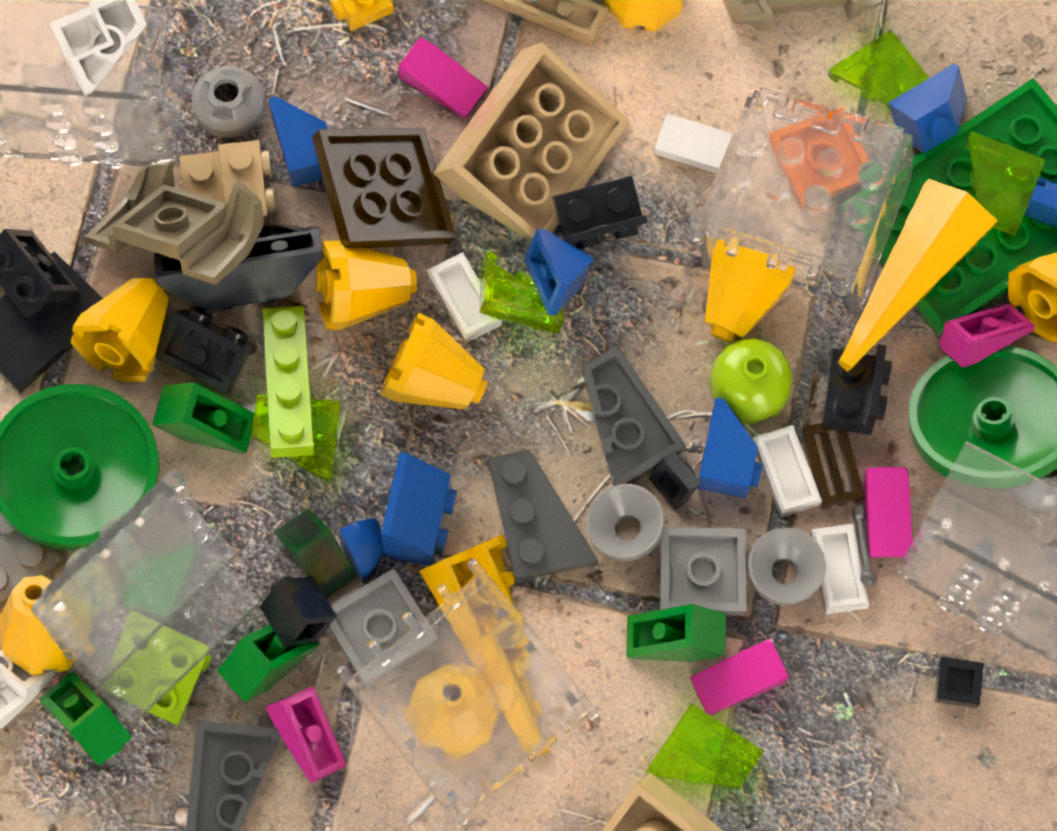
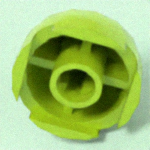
[709,338,793,424]

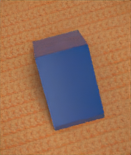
[524,228,594,315]

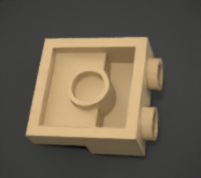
[179,140,276,226]

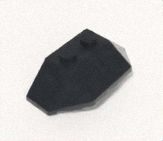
[154,224,324,311]

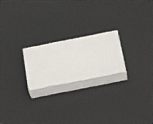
[654,113,744,178]
[426,252,502,343]
[753,425,822,518]
[810,524,869,615]

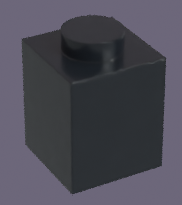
[260,576,337,647]

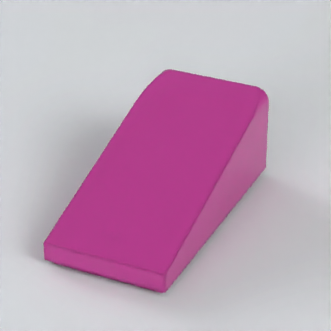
[399,37,488,120]
[940,303,1035,368]
[863,467,913,558]
[689,639,788,717]
[265,686,347,783]

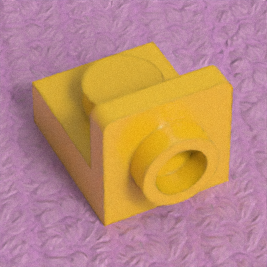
[329,0,394,31]

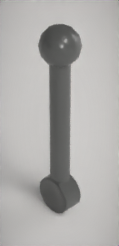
[853,505,877,587]

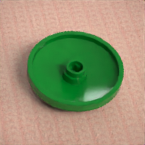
[909,345,1057,489]
[0,384,159,550]

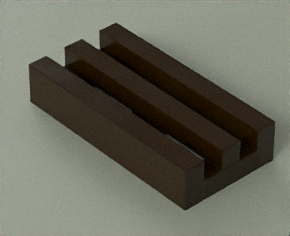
[801,423,865,510]

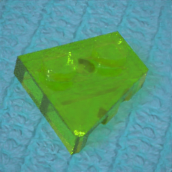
[828,30,929,110]
[966,131,1045,236]
[479,251,564,334]
[252,394,341,483]
[645,703,764,790]

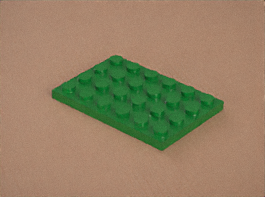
[839,78,1057,338]

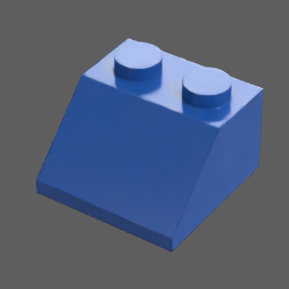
[381,452,457,566]

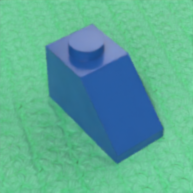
[889,63,968,153]
[269,97,328,187]
[697,398,763,499]

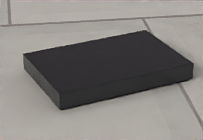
[0,251,103,394]

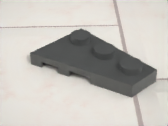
[581,345,686,486]
[488,449,598,582]
[185,720,281,831]

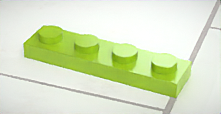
[262,306,314,458]

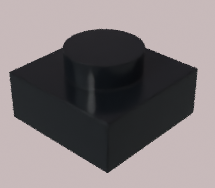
[648,451,701,510]
[934,657,984,708]

